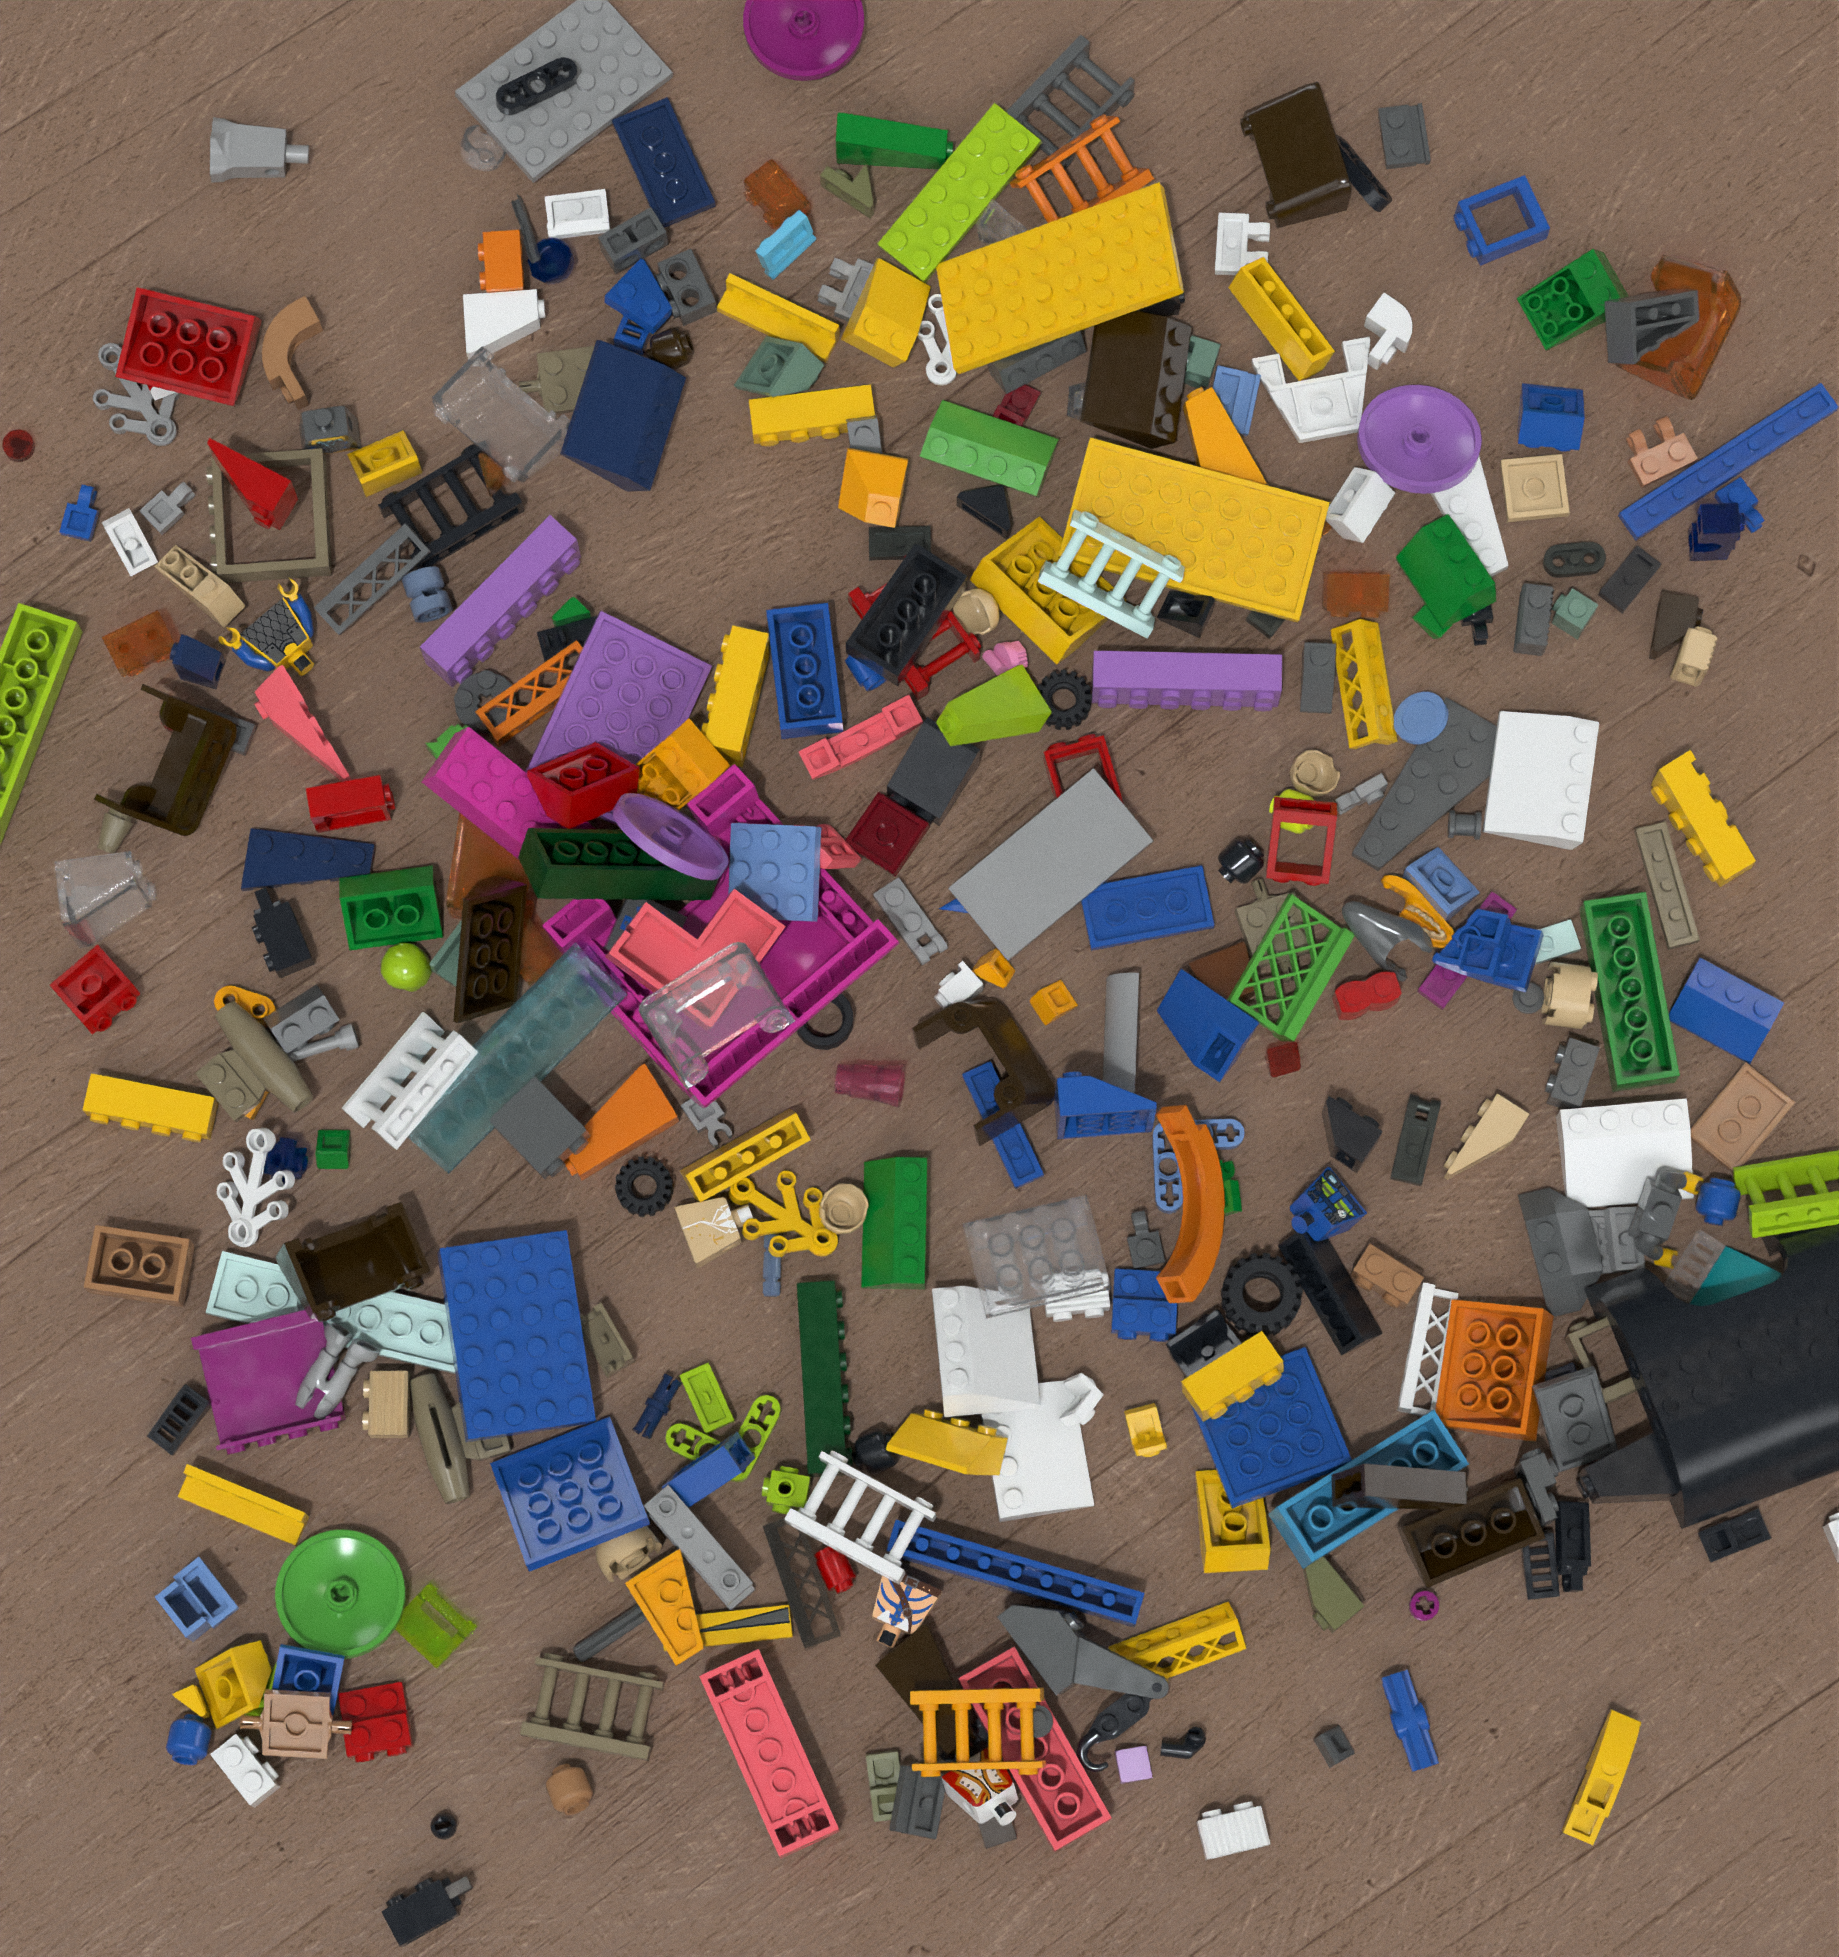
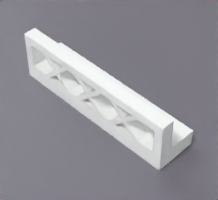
[1397,1282,1459,1416]

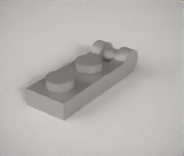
[873,877,948,965]

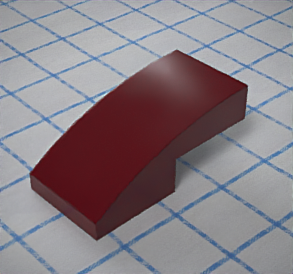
[992,384,1042,427]

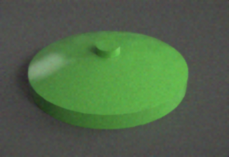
[275,1530,406,1659]

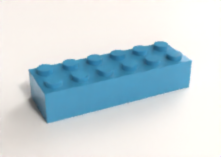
[1268,1410,1469,1569]

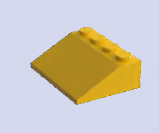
[970,516,1127,664]

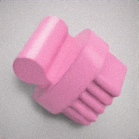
[982,641,1028,676]

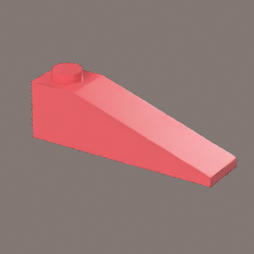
[254,665,351,782]

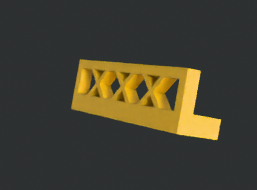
[717,273,840,363]
[1330,619,1398,749]
[178,1464,309,1547]
[1108,1602,1246,1679]

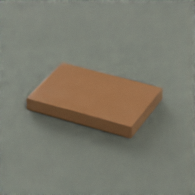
[1690,1062,1795,1174]

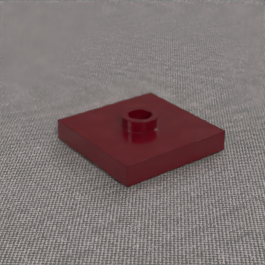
[845,792,931,877]

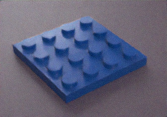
[1189,1347,1352,1509]
[490,1417,650,1572]

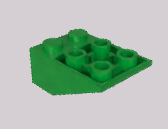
[1517,249,1629,350]

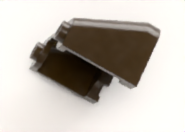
[1240,82,1351,228]
[275,1202,431,1322]

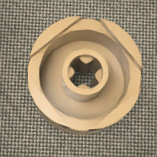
[1541,962,1598,1029]

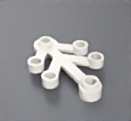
[917,294,957,385]
[217,1128,295,1247]

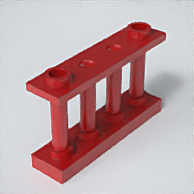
[848,555,981,700]

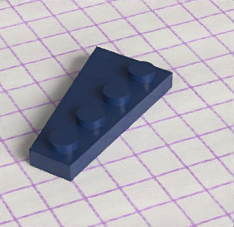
[241,828,375,891]

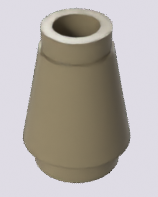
[97,808,133,855]

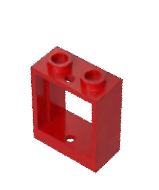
[1043,734,1124,804]
[306,775,395,833]
[1266,797,1337,886]

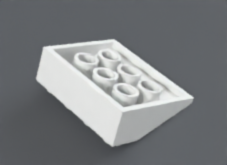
[1482,711,1599,850]
[1556,1098,1694,1208]
[932,1286,1041,1417]
[981,1380,1094,1522]

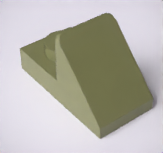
[820,164,874,219]

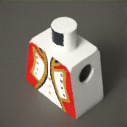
[942,1747,1018,1826]

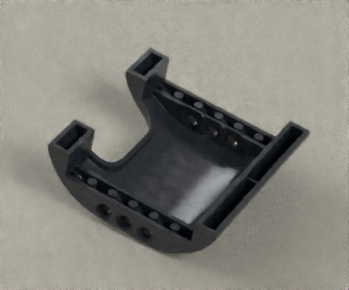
[1584,1224,1839,1529]

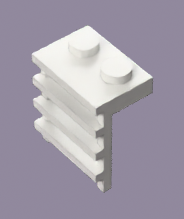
[545,189,611,240]

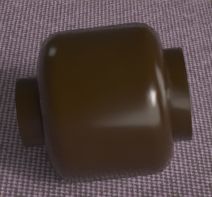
[646,327,694,370]

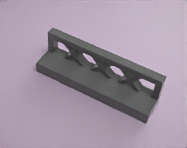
[314,524,431,635]

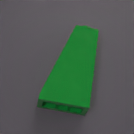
[836,113,953,170]

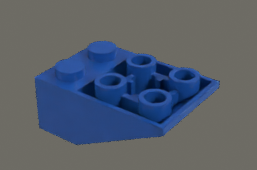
[1157,969,1259,1083]

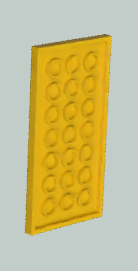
[936,182,1184,374]
[1058,438,1330,623]

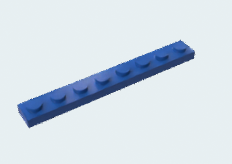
[1618,383,1839,541]

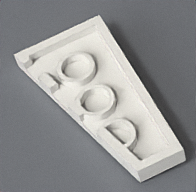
[1430,457,1509,577]

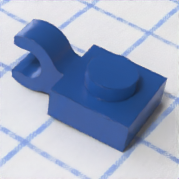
[1714,477,1765,533]
[59,484,99,542]

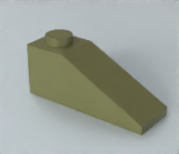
[1302,1556,1364,1633]

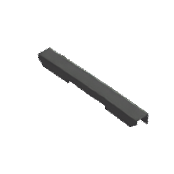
[511,194,540,264]

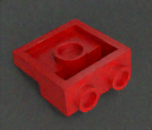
[49,945,140,1035]
[338,1682,414,1763]

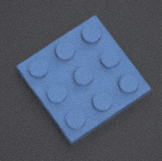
[728,823,821,922]

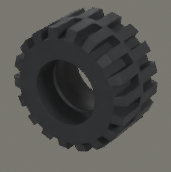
[1221,1253,1303,1337]

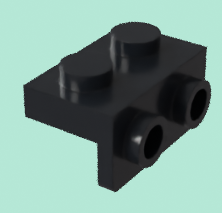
[1166,1309,1242,1378]

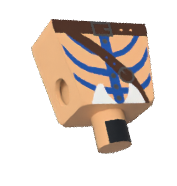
[872,1574,942,1649]

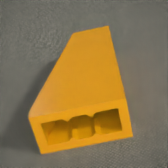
[1183,387,1267,485]

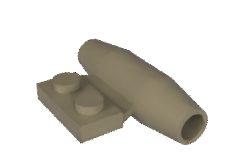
[195,1001,313,1122]
[410,1374,511,1504]

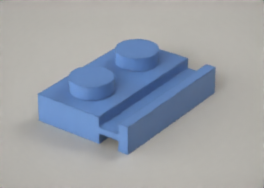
[1212,365,1261,436]

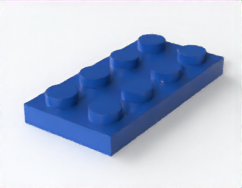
[1081,865,1215,951]

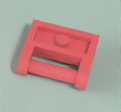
[794,824,862,869]

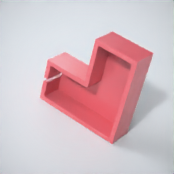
[605,889,786,1032]

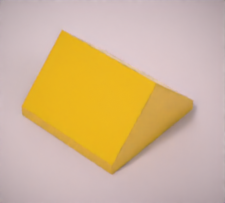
[347,430,422,497]

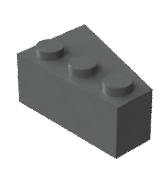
[1605,289,1699,364]

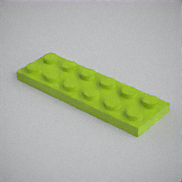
[877,103,1042,283]

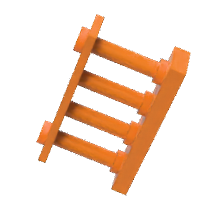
[1009,114,1154,223]

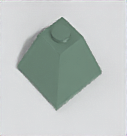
[734,336,824,397]

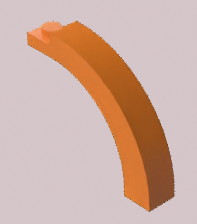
[1156,1105,1225,1303]

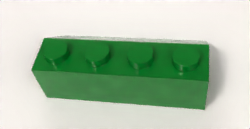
[861,1157,928,1290]

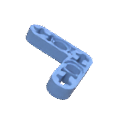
[1152,1119,1245,1214]

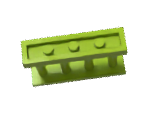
[1733,1150,1839,1238]

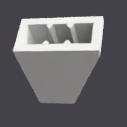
[463,289,546,363]

